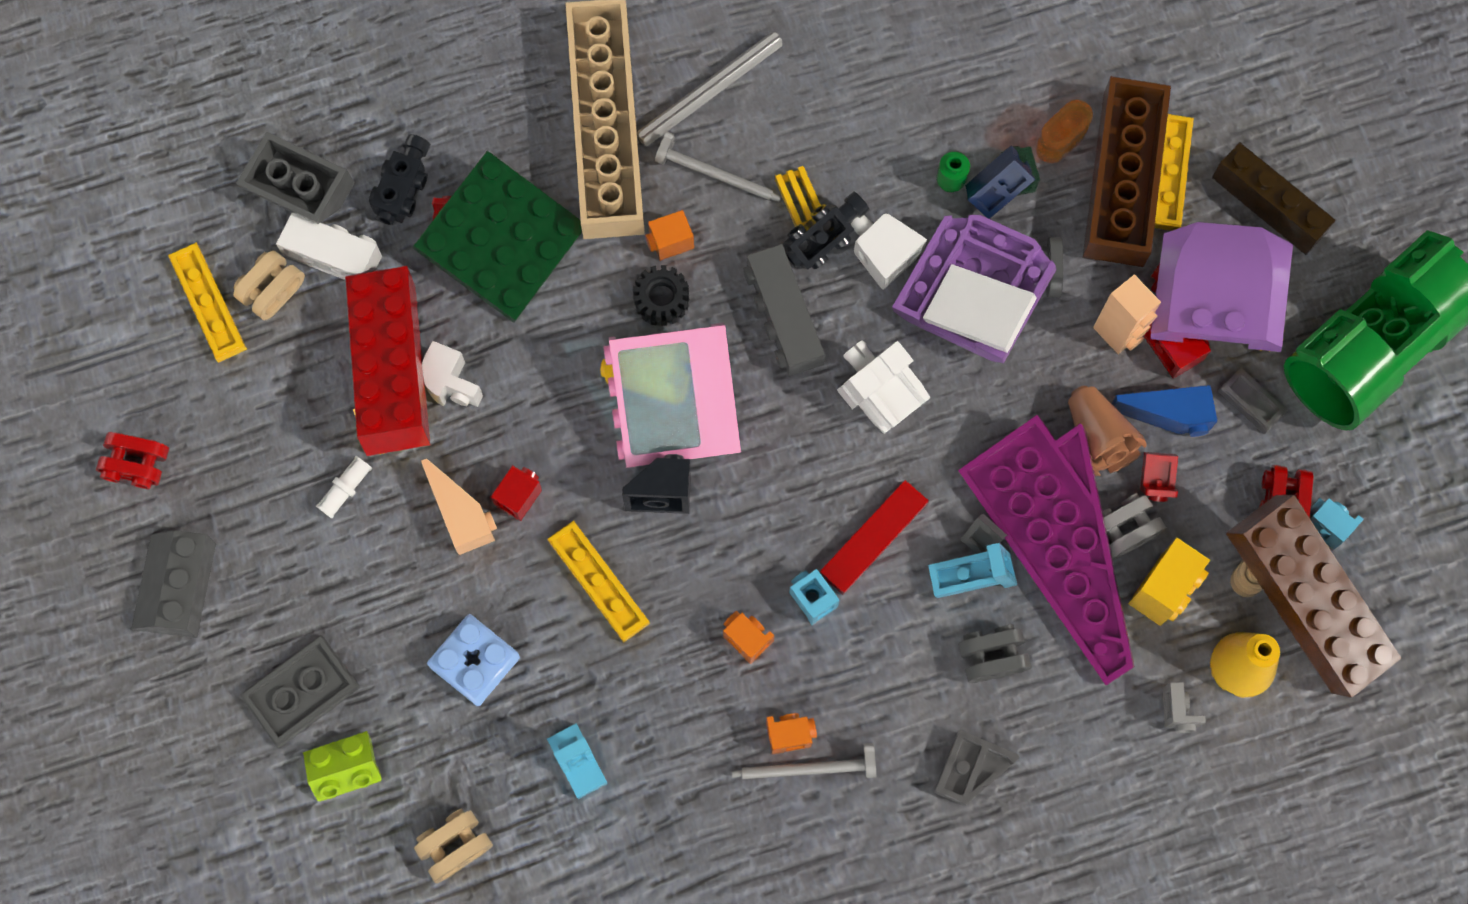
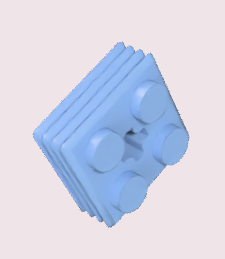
[427,614,520,706]

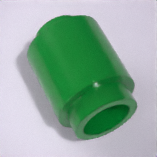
[936,152,970,192]

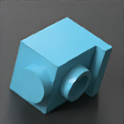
[1310,498,1364,550]
[789,569,840,625]

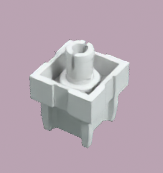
[837,340,930,434]

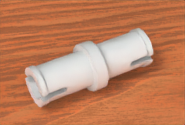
[316,456,372,518]

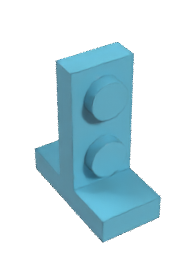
[928,543,1017,598]
[547,723,608,799]

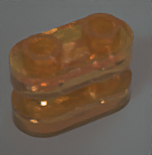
[1036,100,1093,163]

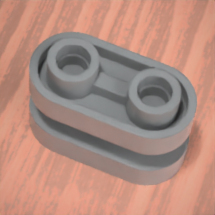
[1103,493,1167,560]

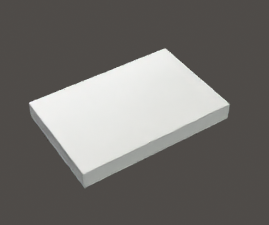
[923,264,1036,353]

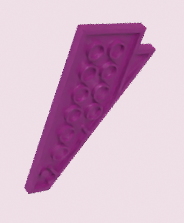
[958,415,1135,685]

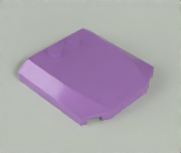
[892,215,1056,363]
[1151,222,1293,352]

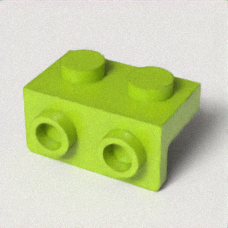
[303,731,382,802]

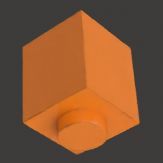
[645,210,694,261]

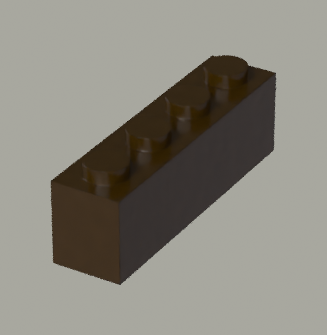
[1212,142,1336,255]

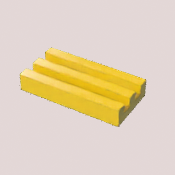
[775,166,821,227]

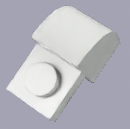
[422,341,483,407]

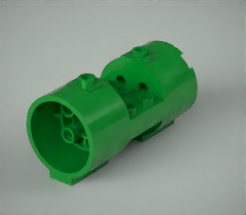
[1284,230,1468,431]

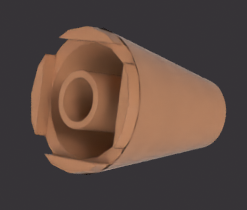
[1068,386,1147,476]

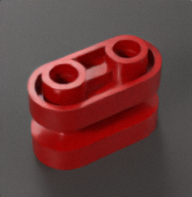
[95,432,170,490]
[1259,465,1314,517]

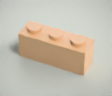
[1093,274,1161,354]

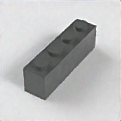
[743,244,825,377]

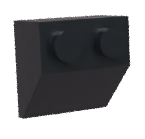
[622,454,691,514]

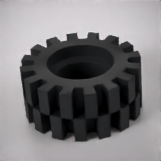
[633,265,690,326]

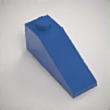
[1111,385,1217,437]

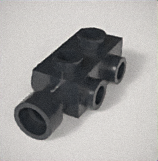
[369,134,431,225]
[783,191,870,270]

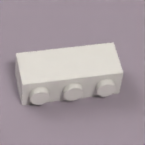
[276,212,382,280]

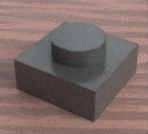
[960,514,1007,554]

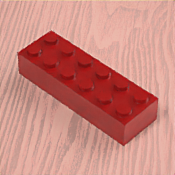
[345,266,430,456]

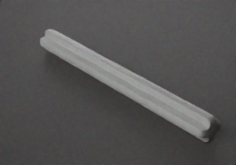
[637,32,782,146]

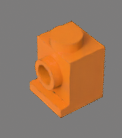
[723,611,775,664]
[766,713,817,755]

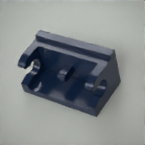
[965,145,1035,219]

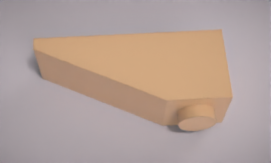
[421,459,497,555]

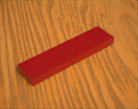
[820,480,929,595]

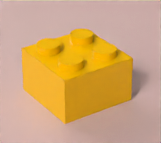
[1128,537,1210,626]

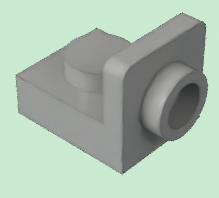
[1162,683,1206,733]

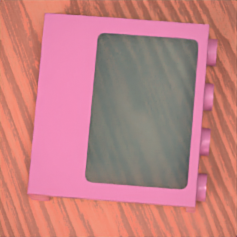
[603,323,741,468]

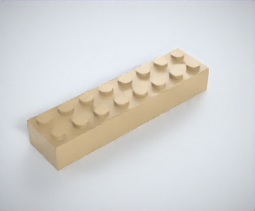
[566,0,645,239]

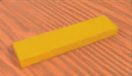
[1154,114,1194,231]
[168,242,247,363]
[548,520,650,643]

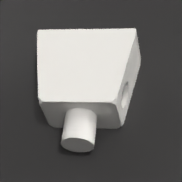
[851,214,927,290]

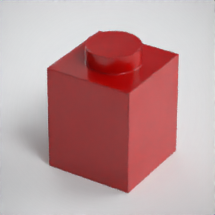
[491,465,542,521]

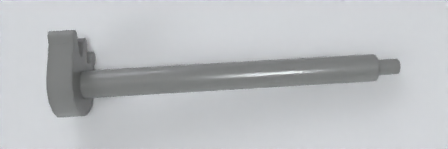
[655,131,781,202]
[732,743,876,779]

